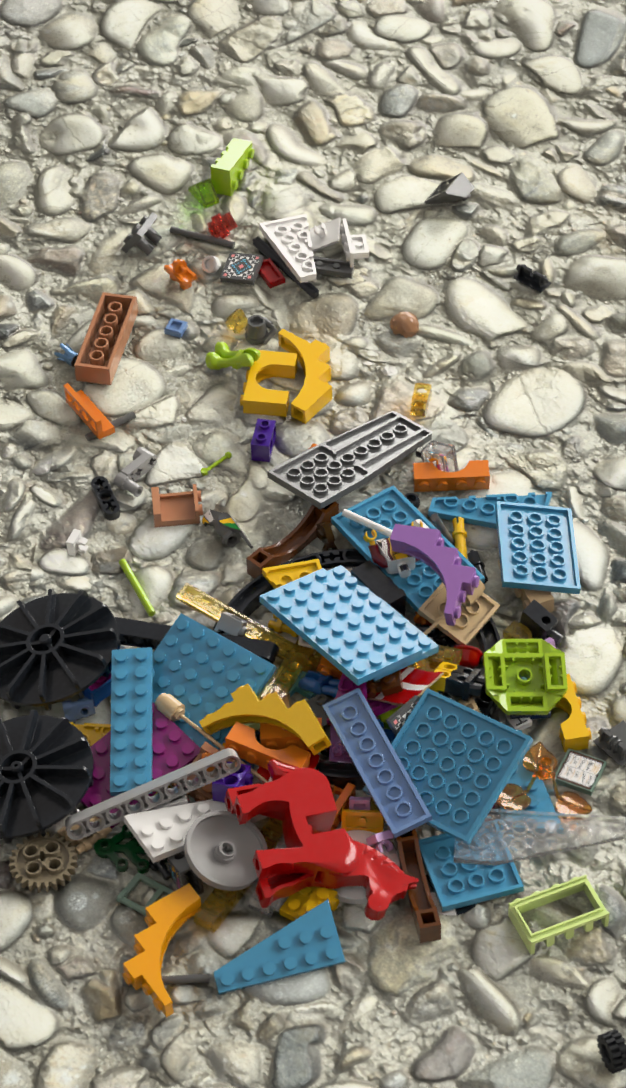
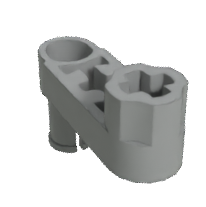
[114,447,157,497]

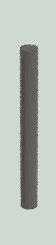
[170,226,235,249]
[122,974,210,987]

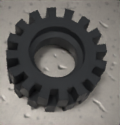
[597,1029,626,1074]

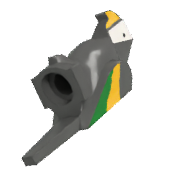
[202,509,253,549]

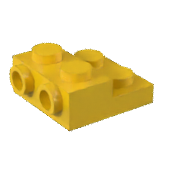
[279,886,340,921]

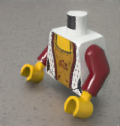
[363,521,423,578]

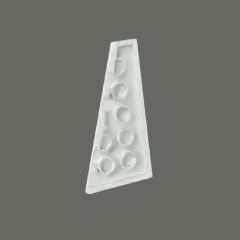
[259,214,317,283]

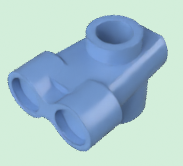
[62,697,96,723]

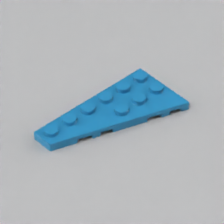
[428,492,552,529]

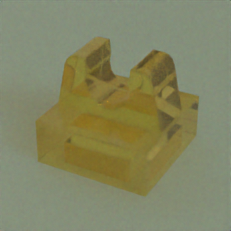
[225,308,248,334]

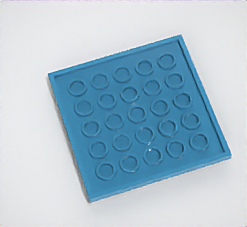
[153,613,277,750]
[362,688,533,845]

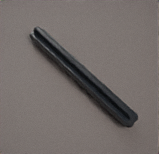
[252,236,320,298]

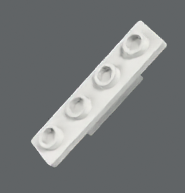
[340,219,369,268]

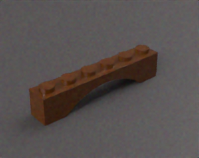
[246,501,339,579]
[393,829,441,943]

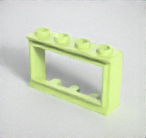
[508,875,609,955]

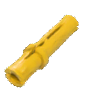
[452,517,468,560]

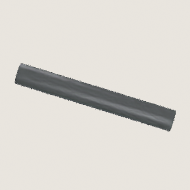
[85,411,136,441]
[431,513,455,546]

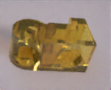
[410,383,432,417]

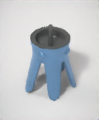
[54,343,78,367]

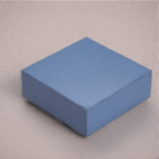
[164,318,188,338]

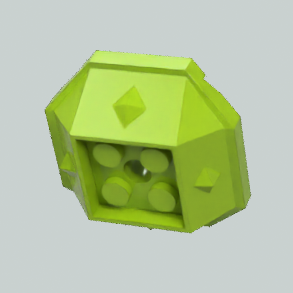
[483,639,568,715]

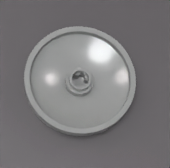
[184,811,267,891]

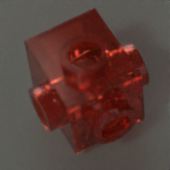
[207,212,238,239]

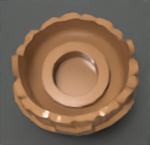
[390,311,419,338]

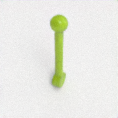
[201,452,232,476]

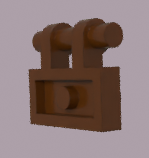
[367,669,403,698]

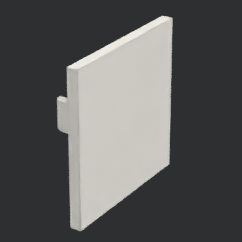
[309,217,341,252]

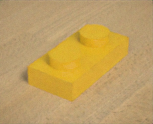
[341,809,384,833]

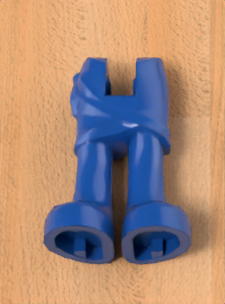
[298,670,340,698]

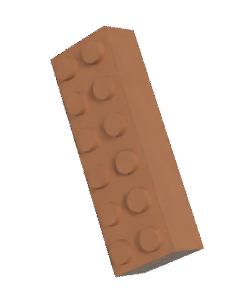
[74,292,138,385]

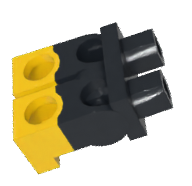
[429,661,485,701]

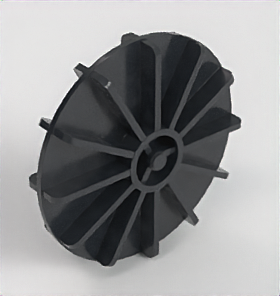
[0,588,121,711]
[0,710,94,844]

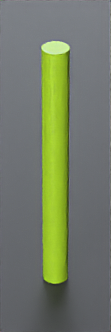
[119,559,156,617]

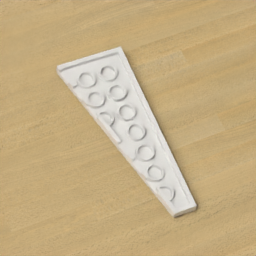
[124,799,267,863]

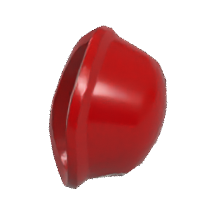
[448,645,483,669]

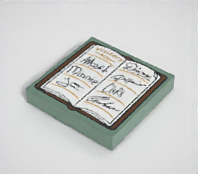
[553,748,607,796]

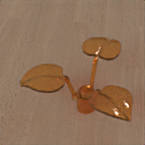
[496,742,592,818]

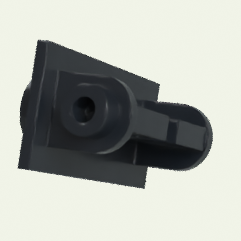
[513,264,551,293]

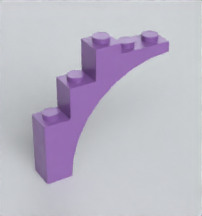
[390,524,479,626]

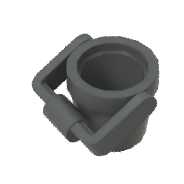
[245,315,277,345]

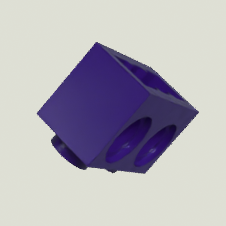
[251,419,276,462]
[212,761,253,803]

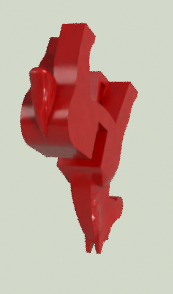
[224,759,419,921]

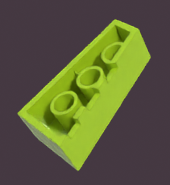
[210,138,255,196]

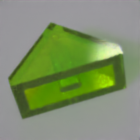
[188,178,220,209]

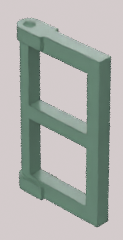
[116,872,174,916]

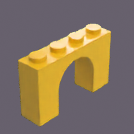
[240,350,298,417]

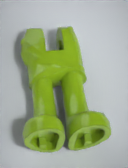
[205,342,261,370]

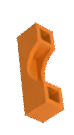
[413,460,490,492]
[224,721,311,771]

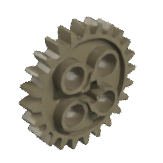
[9,831,78,893]

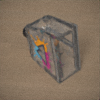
[416,440,459,472]

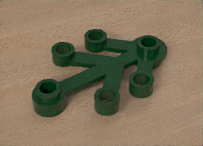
[94,824,167,874]

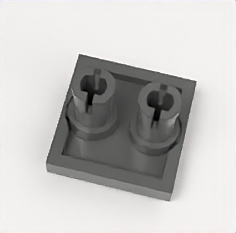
[121,212,163,256]

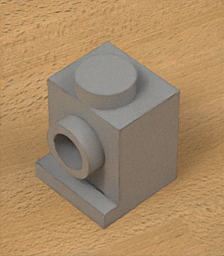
[214,612,248,637]

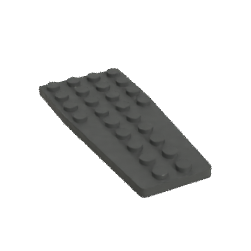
[268,411,432,509]

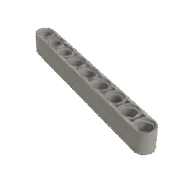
[65,748,241,840]

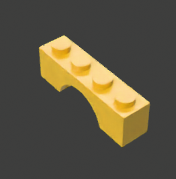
[555,674,592,752]

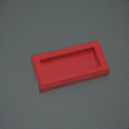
[258,258,286,288]

